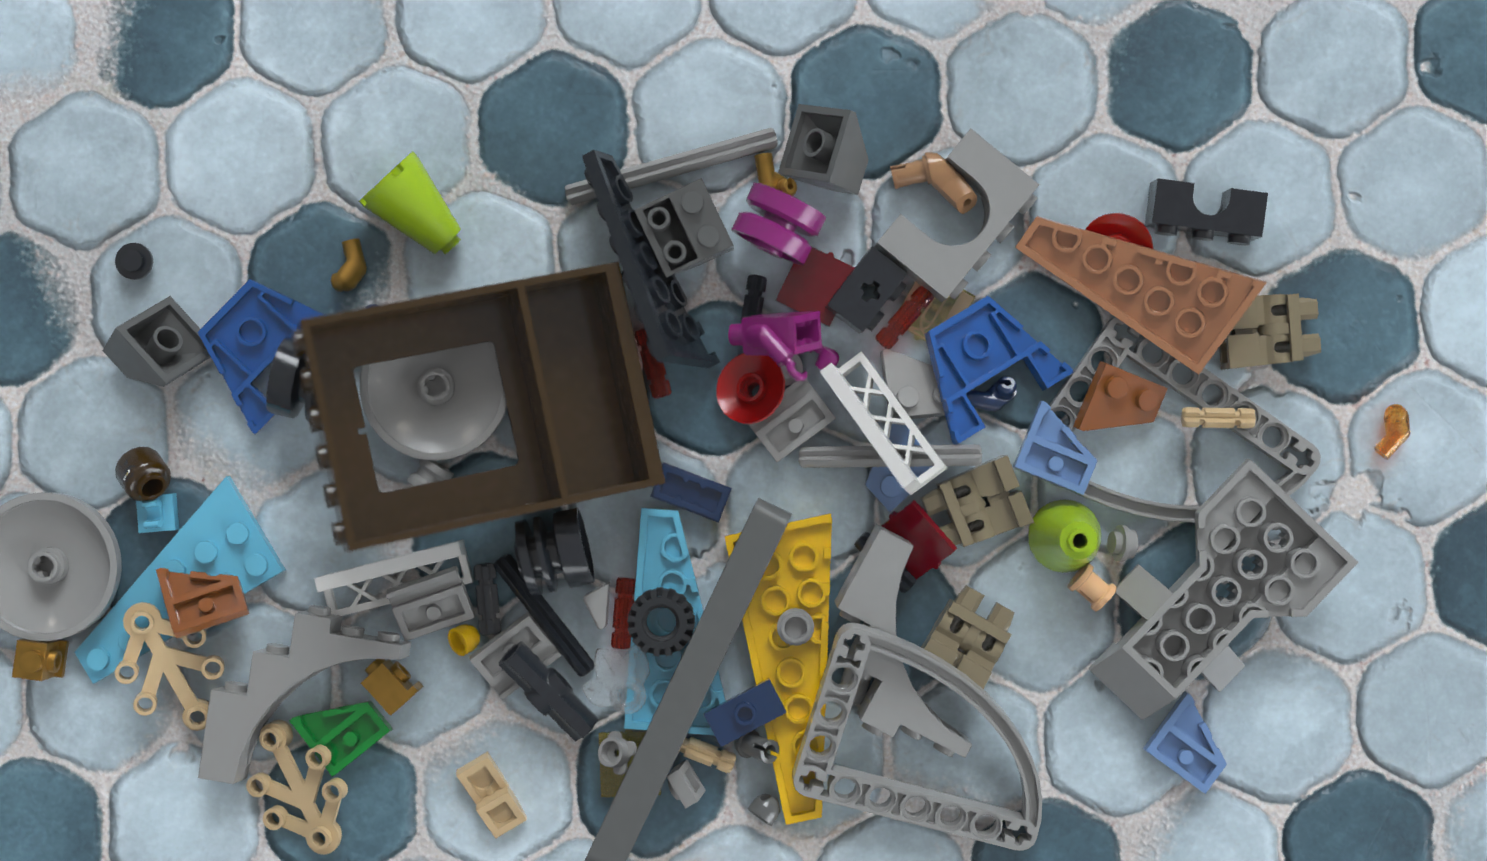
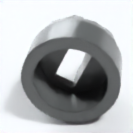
[748,794,780,826]

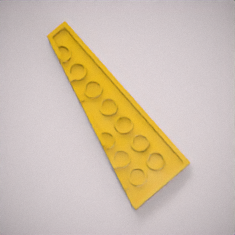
[724,513,832,825]

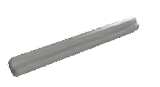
[799,444,982,468]

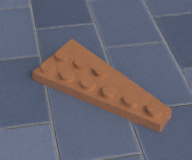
[1015,216,1267,375]

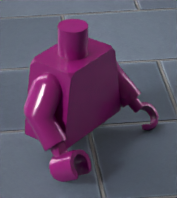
[728,311,839,381]

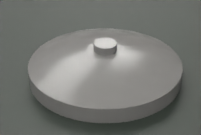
[359,342,507,461]
[0,492,122,641]

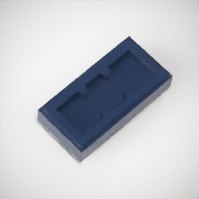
[650,462,732,523]
[704,678,787,747]

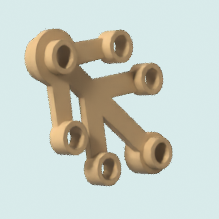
[115,602,225,731]
[246,720,348,855]

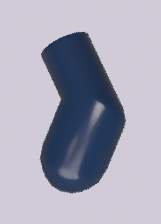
[966,376,1017,412]

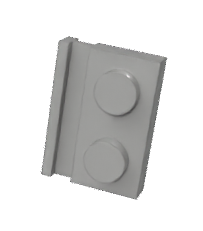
[749,379,836,462]
[386,565,475,641]
[469,612,561,700]

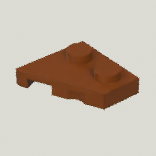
[1073,361,1168,431]
[156,568,250,638]

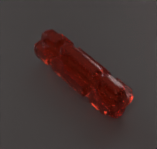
[875,286,934,350]
[635,328,672,399]
[611,577,636,650]

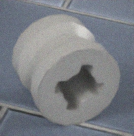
[407,459,454,486]

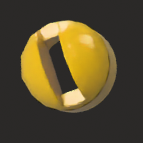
[448,624,480,656]

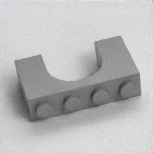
[874,128,1039,303]

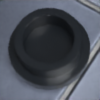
[115,243,153,280]

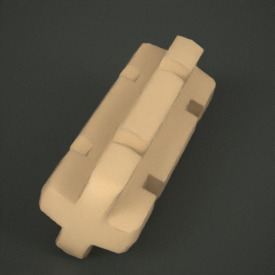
[1181,407,1256,428]
[678,737,736,773]

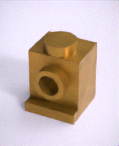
[12,639,69,681]
[361,659,424,716]

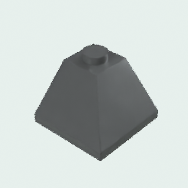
[778,104,869,195]
[102,296,211,387]

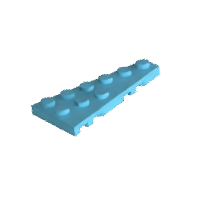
[74,476,286,684]

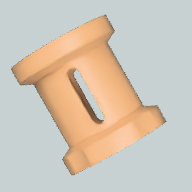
[1067,563,1117,612]

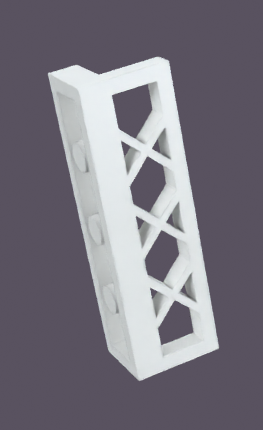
[820,351,947,495]
[314,540,474,616]

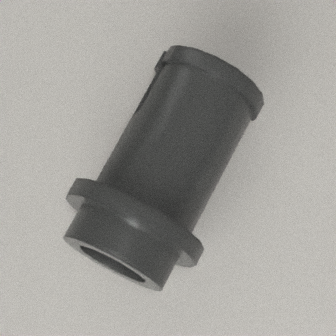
[734,730,779,764]

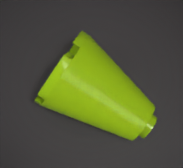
[359,151,461,254]
[1028,499,1101,573]

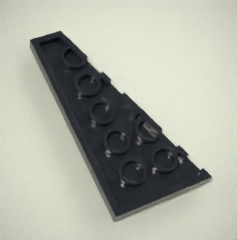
[582,150,721,368]

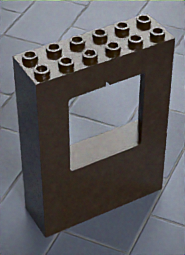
[291,261,665,552]

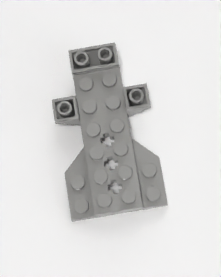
[1088,459,1358,720]

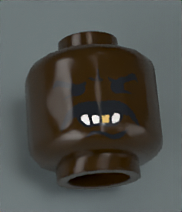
[115,447,171,501]

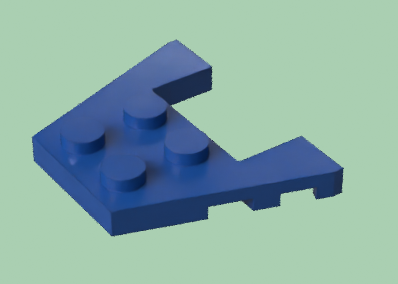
[197,279,325,434]
[924,296,1074,445]

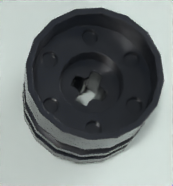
[266,337,313,422]
[514,507,595,597]

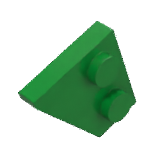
[289,700,393,777]

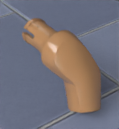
[890,152,977,214]

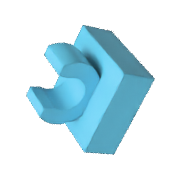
[136,493,179,533]

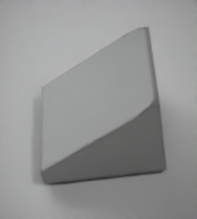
[583,582,610,630]

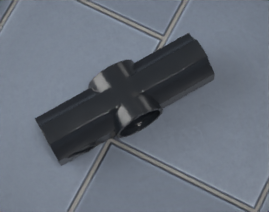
[498,641,598,742]

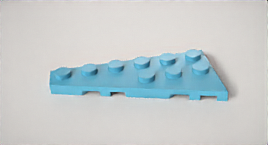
[624,507,726,736]

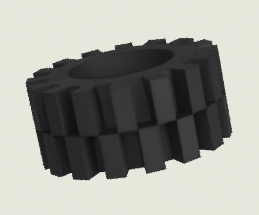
[627,587,695,657]

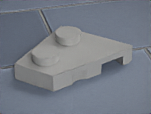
[880,349,945,419]

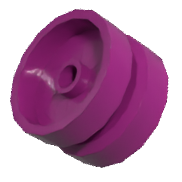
[731,182,827,266]

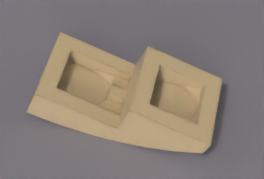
[456,751,527,839]

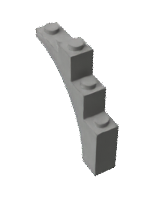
[834,524,972,758]
[198,605,411,784]

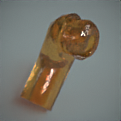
[1374,404,1411,460]

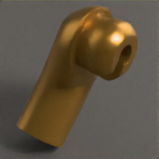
[754,153,797,196]
[331,238,367,292]

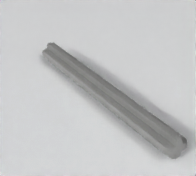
[565,128,778,205]

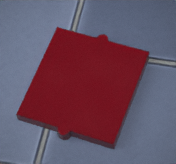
[775,247,855,327]
[881,500,957,580]

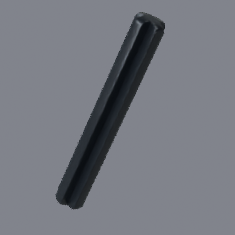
[493,554,595,677]

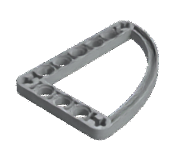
[1020,317,1321,523]
[792,622,1042,851]

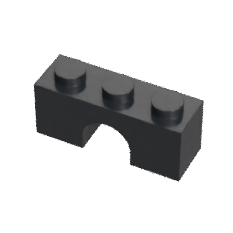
[1144,178,1268,246]

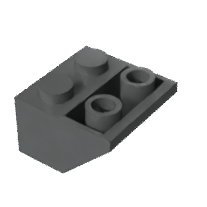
[634,178,734,278]

